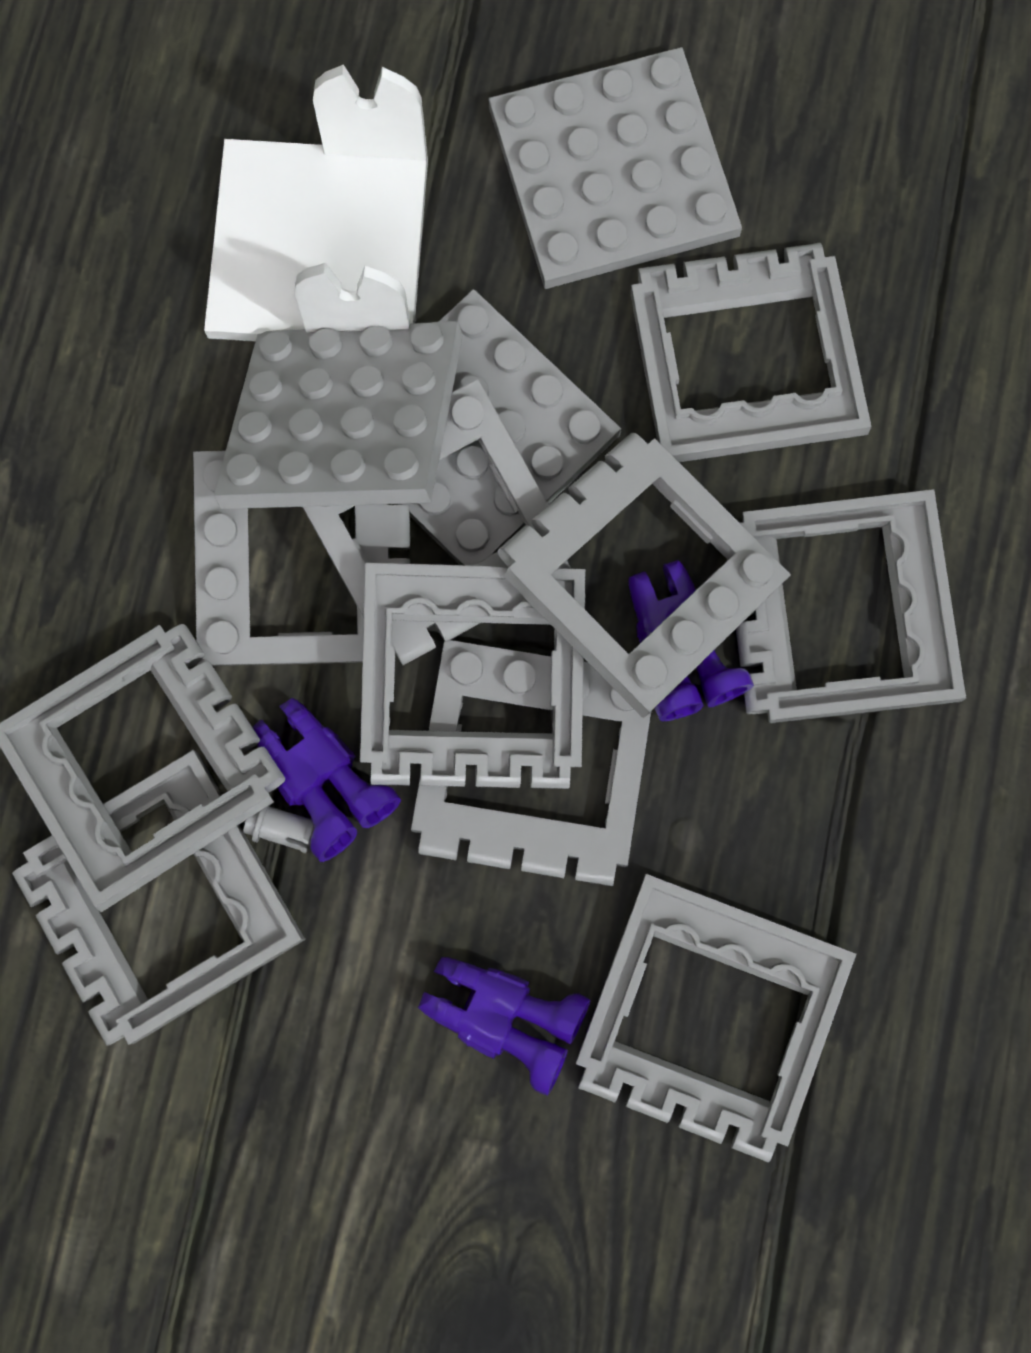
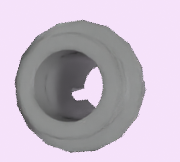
[243,804,314,853]

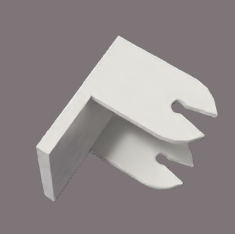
[204,64,428,341]

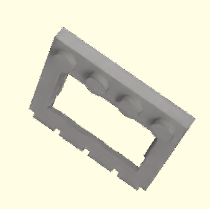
[631,243,872,462]
[302,379,571,665]
[498,433,791,718]
[193,451,411,666]
[727,489,966,723]
[360,563,585,789]
[0,624,285,912]
[411,640,651,886]
[12,750,305,1046]
[576,874,856,1163]

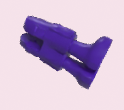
[629,560,754,721]
[252,697,401,862]
[418,957,591,1096]

